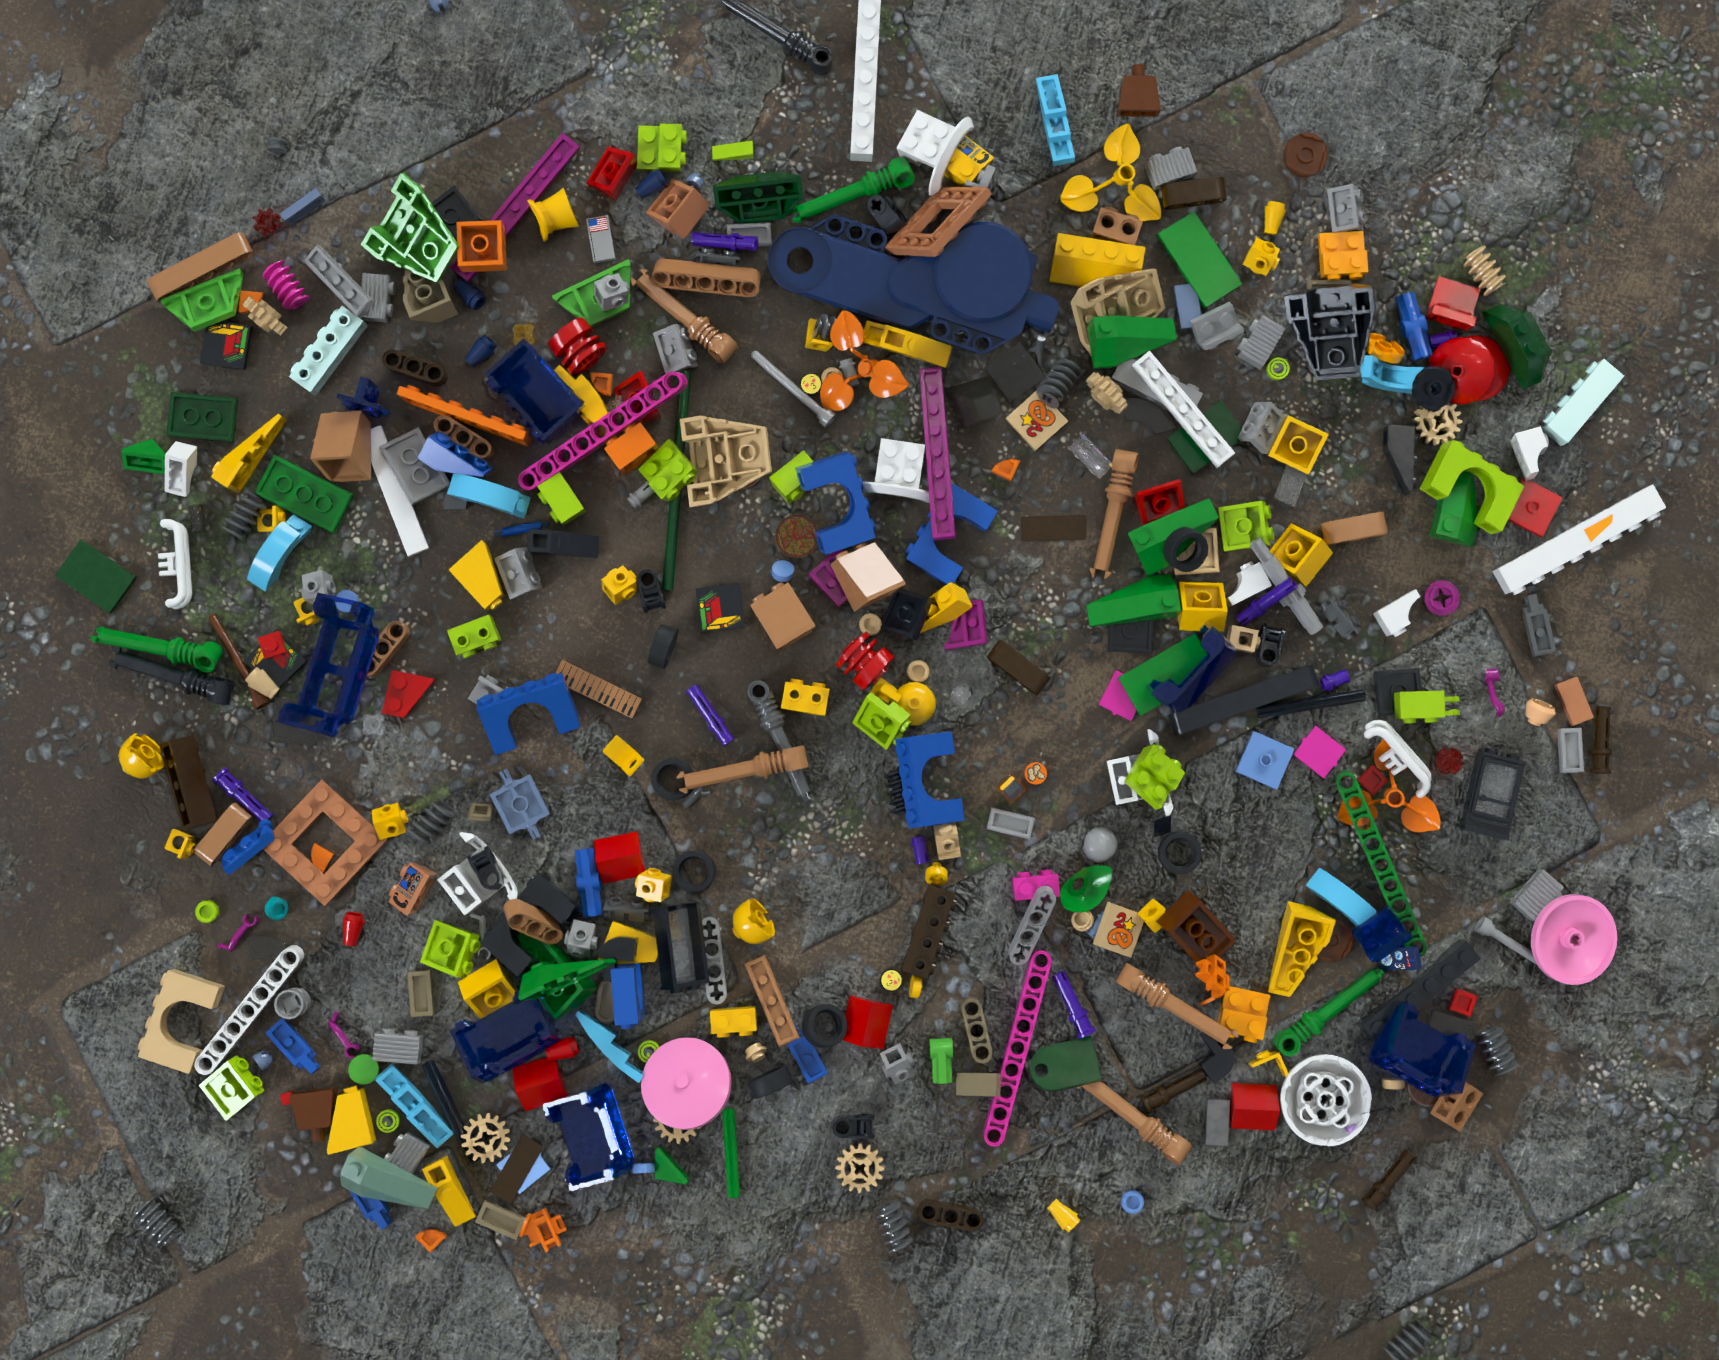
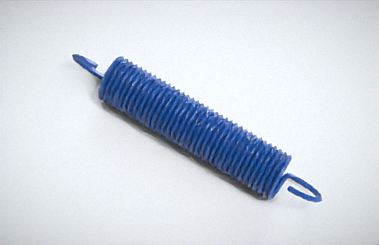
[493,521,550,537]

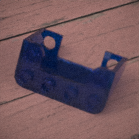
[484,338,585,444]

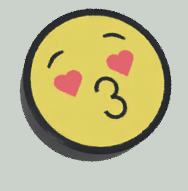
[800,373,822,396]
[880,968,903,992]

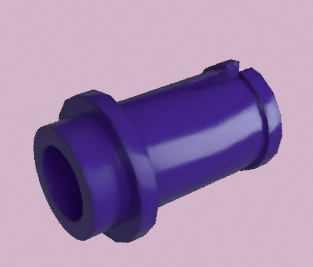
[1428,330,1457,349]
[1319,669,1350,691]
[910,835,930,864]

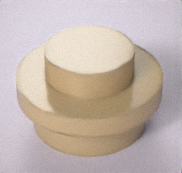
[1071,911,1094,932]
[745,1043,767,1063]

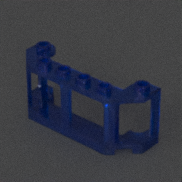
[277,593,380,737]

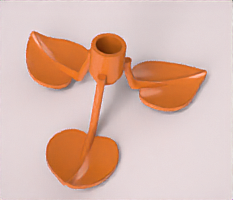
[820,310,909,411]
[1337,739,1440,832]

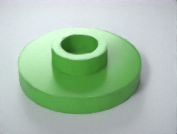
[348,1054,379,1085]

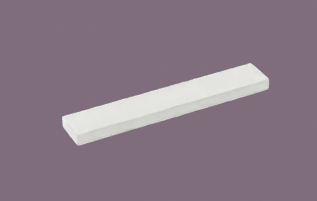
[1132,351,1235,468]
[371,425,430,557]

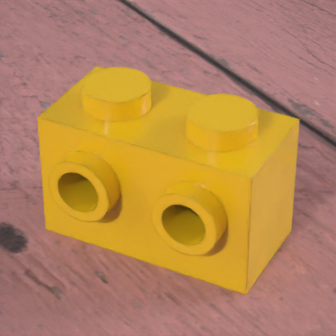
[781,679,830,716]
[710,1006,758,1038]

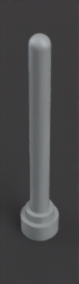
[751,351,837,428]
[1474,916,1537,965]

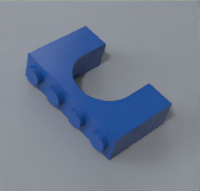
[795,451,876,555]
[904,483,998,585]
[477,672,581,755]
[895,732,965,829]
[611,963,646,1029]

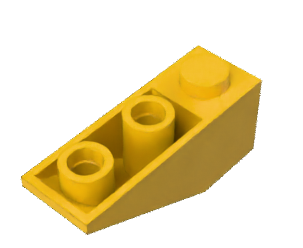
[920,582,973,633]
[422,1155,476,1227]

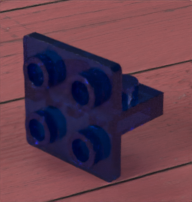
[336,377,389,418]
[1351,906,1413,963]

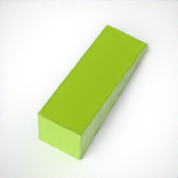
[712,140,754,161]

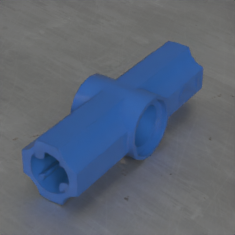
[1394,292,1433,361]
[574,848,603,917]

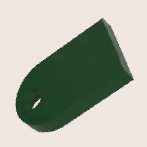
[1030,1036,1102,1092]

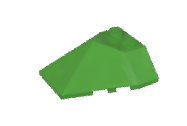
[361,173,459,282]

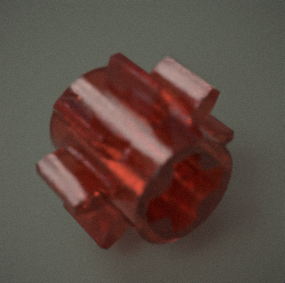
[252,208,282,237]
[1435,747,1464,775]

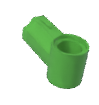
[929,1038,953,1084]

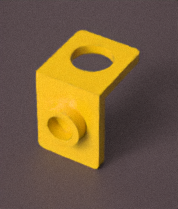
[805,319,833,352]
[257,506,286,532]
[294,597,324,626]
[603,735,644,776]
[165,829,197,859]
[1137,898,1166,933]
[1248,1050,1288,1077]

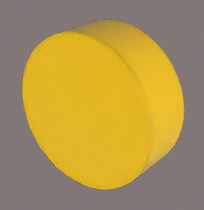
[909,975,922,998]

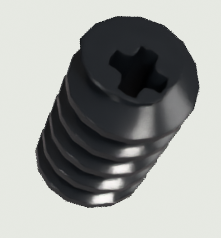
[884,769,906,815]

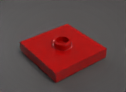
[1508,477,1563,537]

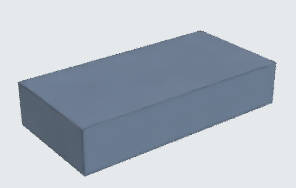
[280,188,325,226]
[1173,284,1201,330]

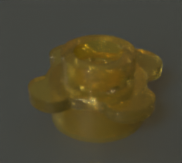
[512,323,535,346]

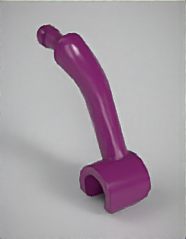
[1484,668,1505,717]
[218,914,259,952]
[328,1011,360,1058]

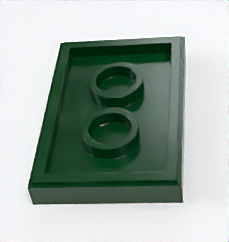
[166,392,239,443]
[1167,400,1242,474]
[55,539,137,614]

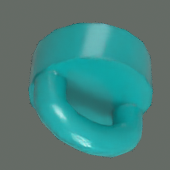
[265,896,289,921]

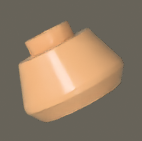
[1525,698,1556,726]

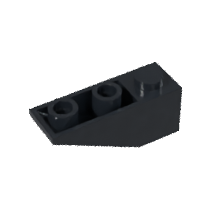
[1382,425,1418,495]
[528,529,599,558]

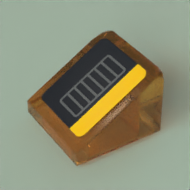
[995,773,1027,804]

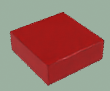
[1357,765,1388,796]
[1447,988,1478,1017]

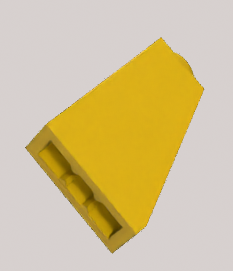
[449,540,504,611]
[598,921,658,964]
[327,1086,377,1155]

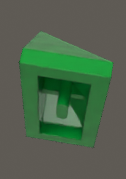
[121,439,166,474]
[655,1144,690,1184]

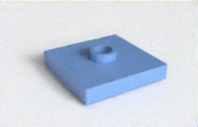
[1235,731,1294,790]

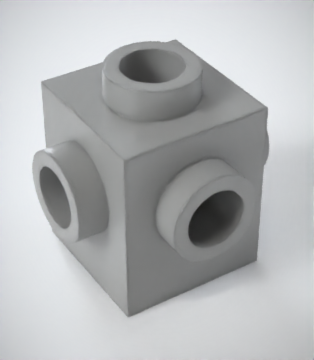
[594,273,630,311]
[301,570,336,607]
[564,920,598,958]
[880,1043,915,1084]

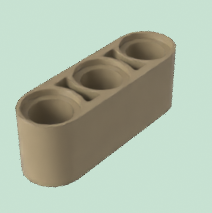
[961,997,992,1063]

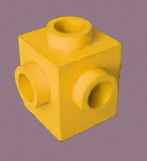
[1242,237,1280,276]
[601,565,637,605]
[372,802,408,840]
[635,868,672,902]

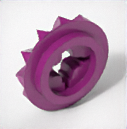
[1424,580,1460,616]

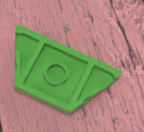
[552,259,631,327]
[160,268,244,332]

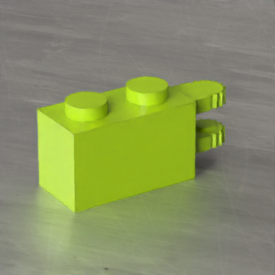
[1394,690,1460,724]

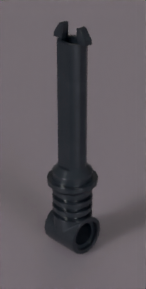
[722,0,833,75]
[109,647,235,705]

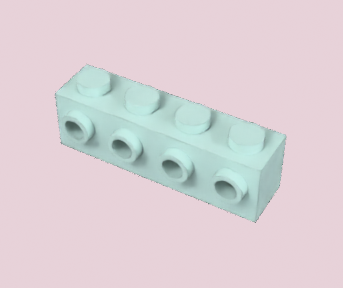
[289,306,368,396]
[1541,359,1624,446]

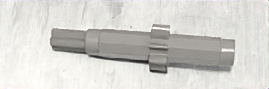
[1249,537,1323,635]

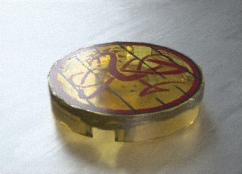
[775,514,818,559]

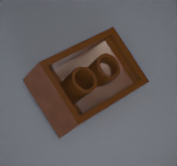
[1156,890,1237,962]

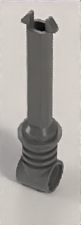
[747,680,811,802]

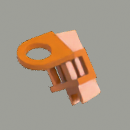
[1195,954,1230,1007]
[519,1208,567,1253]

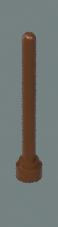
[209,614,272,710]

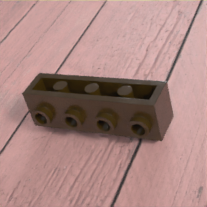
[159,735,217,831]
[901,884,958,979]

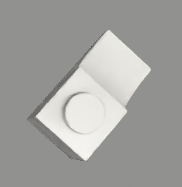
[1510,426,1549,481]
[165,441,197,497]
[1226,561,1272,607]
[1373,589,1420,637]

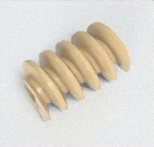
[1462,245,1506,296]

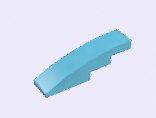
[1036,74,1075,166]
[576,1009,644,1083]
[376,1063,453,1148]

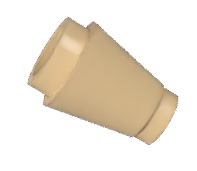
[245,667,280,699]

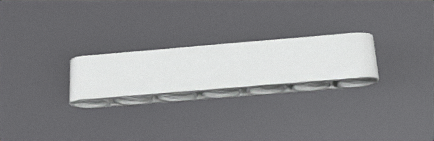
[195,945,304,1075]

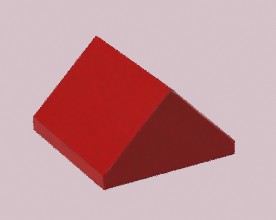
[586,146,637,201]
[613,371,661,425]
[1133,479,1185,525]
[594,831,646,884]
[843,995,893,1049]
[512,1057,569,1111]
[1230,1083,1280,1130]

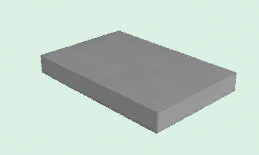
[379,427,450,506]

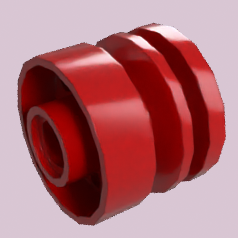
[547,317,607,376]
[835,631,894,691]

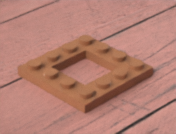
[884,187,992,257]
[263,779,388,906]

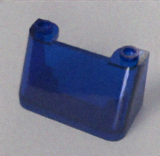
[1146,621,1236,712]
[450,989,561,1083]
[1368,1003,1476,1097]
[542,1083,634,1191]

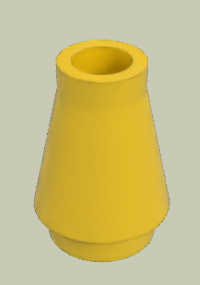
[1264,201,1286,235]
[1047,1199,1080,1233]

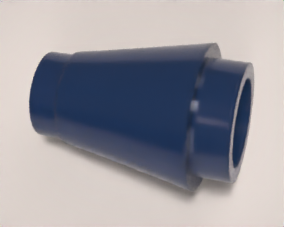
[635,169,669,199]
[454,279,486,310]
[465,334,497,367]

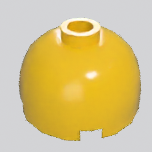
[896,682,936,726]
[118,733,165,779]
[732,898,775,944]

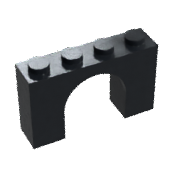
[481,873,583,978]

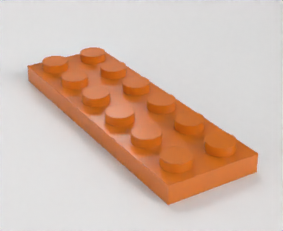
[397,385,532,447]

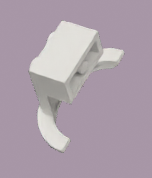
[897,110,974,196]
[861,438,930,503]
[1107,729,1173,816]
[437,832,518,915]

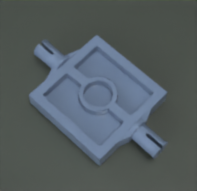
[490,768,550,840]

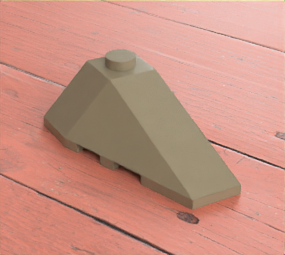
[403,268,458,323]

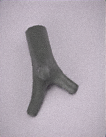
[1027,334,1047,366]
[682,786,710,809]

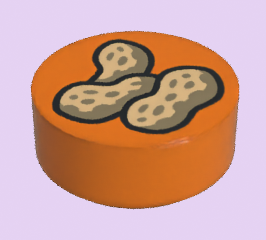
[1024,762,1047,785]

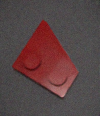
[382,670,435,718]

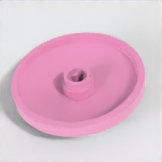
[1531,894,1617,985]
[641,1038,731,1130]

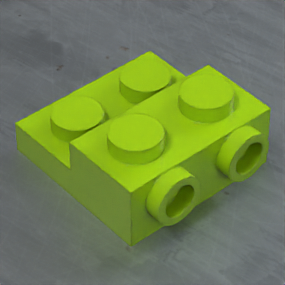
[637,124,687,173]
[638,439,699,502]
[1218,501,1274,552]
[852,692,911,750]
[1124,744,1185,810]
[420,920,481,978]
[199,1055,265,1121]

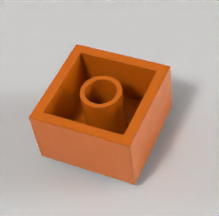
[456,220,507,272]
[604,422,659,476]

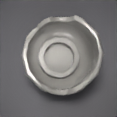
[1083,827,1118,863]

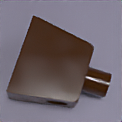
[1116,64,1161,117]
[289,1087,338,1142]

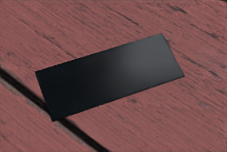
[1154,815,1171,837]

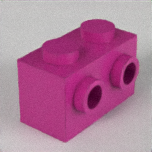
[1011,870,1060,901]

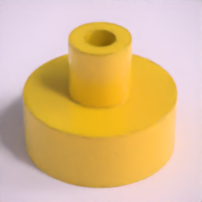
[925,862,948,886]

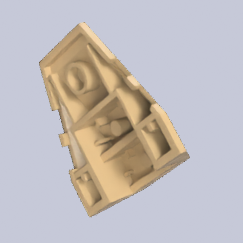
[1071,268,1165,357]
[680,415,772,507]

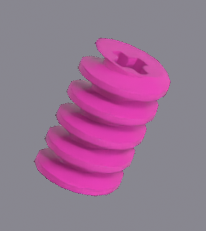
[263,260,310,310]

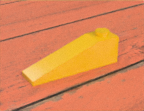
[211,414,287,494]
[1268,901,1336,997]

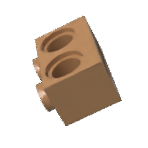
[1091,207,1143,245]
[1430,1075,1483,1132]

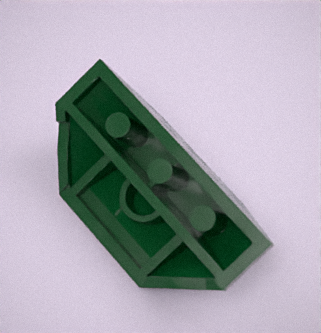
[713,171,804,224]
[1482,304,1552,390]

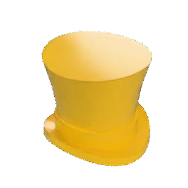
[527,188,579,242]

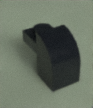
[598,936,638,982]
[1198,1032,1234,1084]

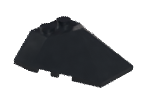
[1284,283,1376,381]

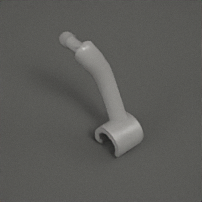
[470,912,492,960]

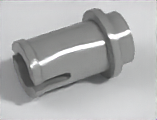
[839,358,860,387]
[627,481,655,509]

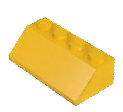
[1049,233,1145,287]

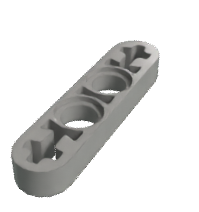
[1008,886,1056,965]
[702,917,727,1004]

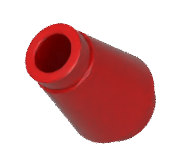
[343,912,365,946]
[545,1036,580,1061]

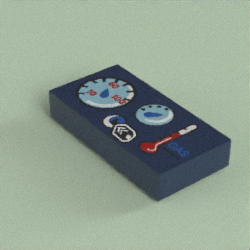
[1376,946,1422,970]

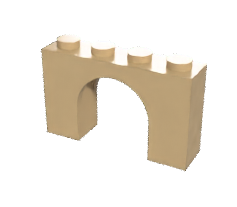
[138,969,225,1074]

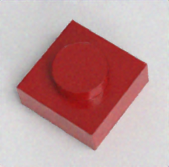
[258,631,288,660]

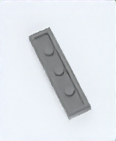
[304,245,375,318]

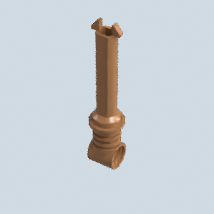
[631,269,739,364]
[1089,449,1139,579]
[676,745,809,794]
[1115,962,1239,1049]
[1077,1081,1193,1166]

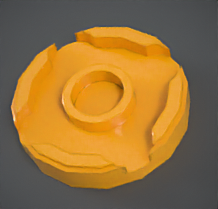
[1367,333,1405,363]

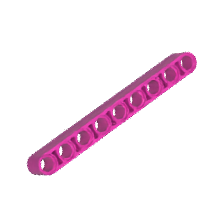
[518,372,688,490]
[983,949,1052,1147]

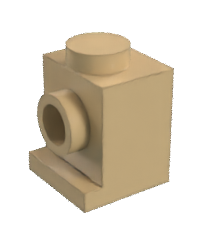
[1225,625,1261,653]
[933,822,961,860]

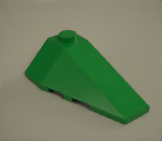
[1087,316,1177,369]
[1429,471,1478,548]
[1128,498,1219,576]
[1086,574,1181,627]
[519,933,597,1020]
[518,959,616,1001]

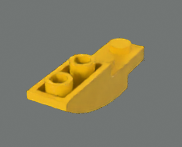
[864,320,953,368]
[554,365,609,437]

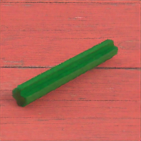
[722,1108,740,1199]

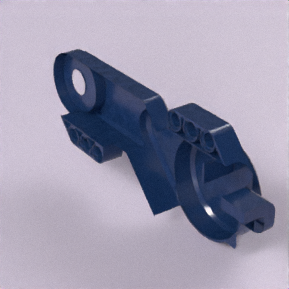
[768,215,1059,355]

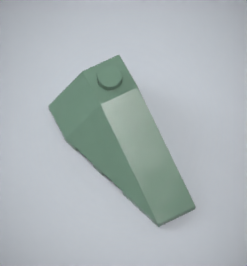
[340,1146,438,1209]

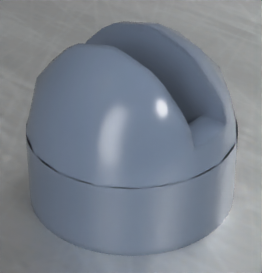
[429,0,449,13]
[684,173,704,192]
[252,1051,273,1071]

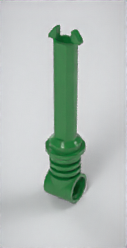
[790,157,915,223]
[90,627,223,672]
[1273,967,1384,1057]

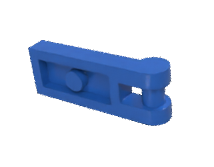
[221,819,275,875]

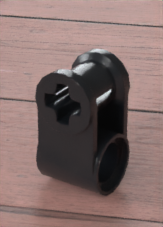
[867,195,908,238]
[637,569,666,613]
[1256,623,1286,667]
[467,846,504,890]
[831,1114,875,1139]

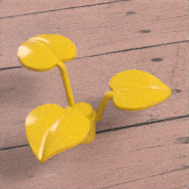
[1060,124,1161,221]

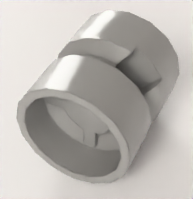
[274,987,311,1019]

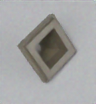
[468,803,494,824]

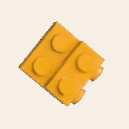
[1318,231,1368,281]
[1217,986,1270,1043]

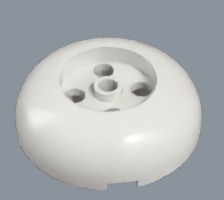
[1280,1054,1372,1146]

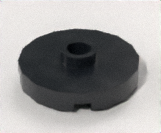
[1411,366,1455,411]

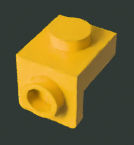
[870,677,901,706]

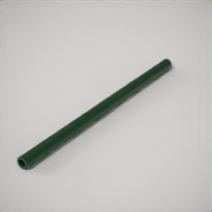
[662,370,691,591]

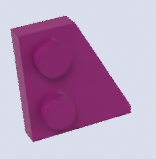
[808,550,848,608]
[944,599,988,651]

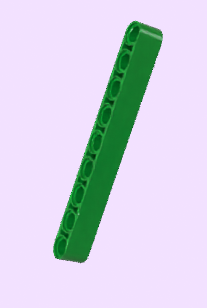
[1335,770,1427,957]

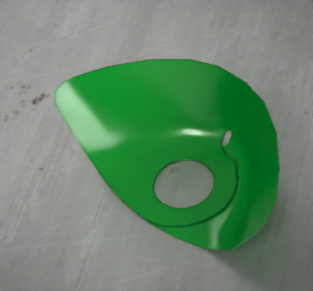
[1060,865,1112,913]

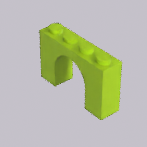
[1420,440,1524,534]

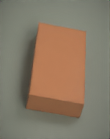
[1554,677,1594,726]

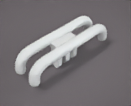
[158,519,192,609]
[1364,720,1432,798]

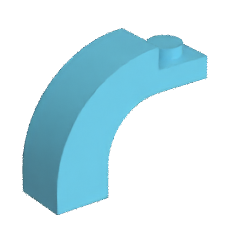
[1360,355,1424,394]
[447,473,531,518]
[247,514,312,592]
[1306,868,1381,935]

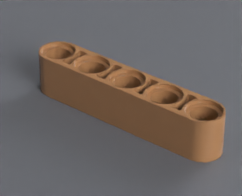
[147,232,254,303]
[651,258,762,297]

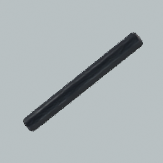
[1256,689,1366,719]
[422,1059,479,1165]

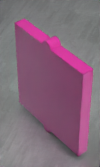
[1098,670,1136,721]
[1292,726,1346,778]

